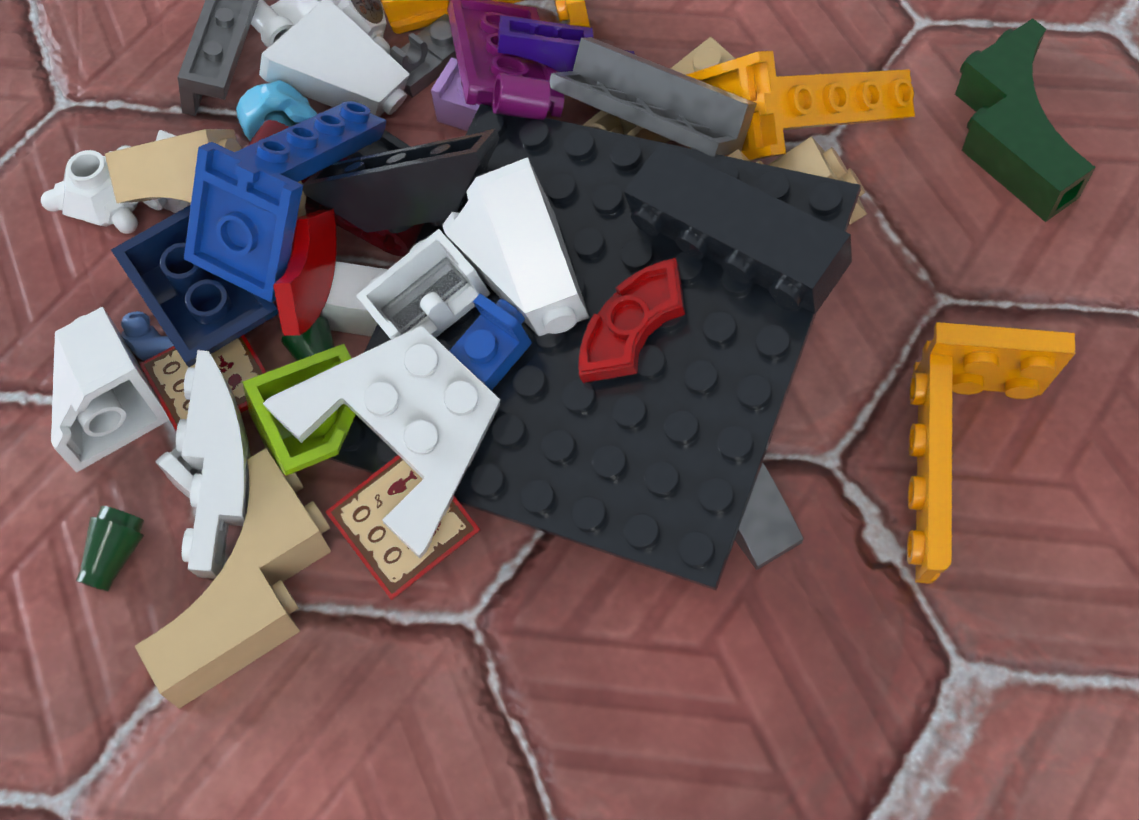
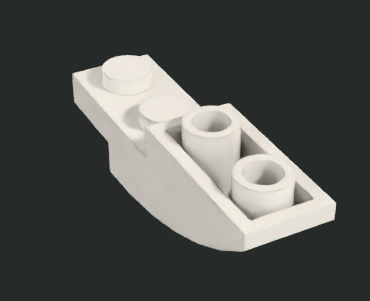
[176,350,251,579]

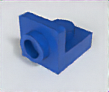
[449,293,532,391]

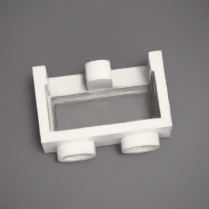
[356,229,490,340]

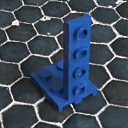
[184,101,387,302]

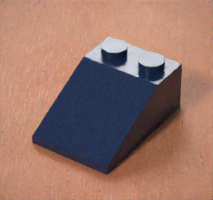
[111,205,279,367]

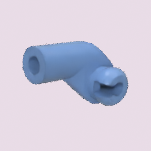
[121,311,174,361]

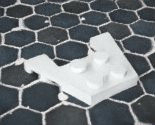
[263,325,500,558]

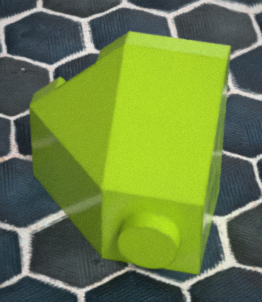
[242,344,356,476]

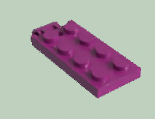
[447,0,565,120]

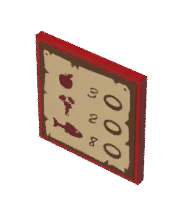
[139,335,266,431]
[325,455,481,600]

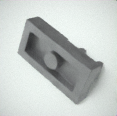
[390,14,457,98]

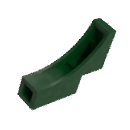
[955,18,1095,222]

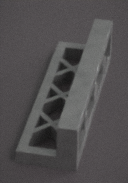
[177,0,259,116]
[550,37,757,157]

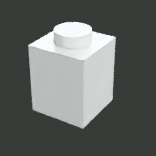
[320,261,388,336]

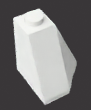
[259,0,410,117]
[443,157,589,336]
[51,307,169,473]

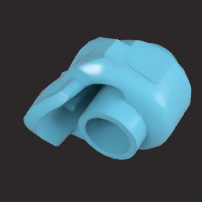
[236,80,318,141]

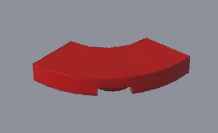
[273,209,337,336]
[578,258,685,383]

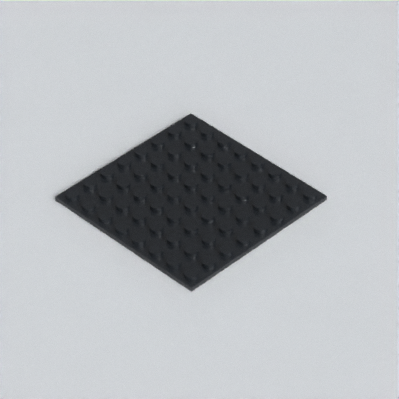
[329,104,861,590]

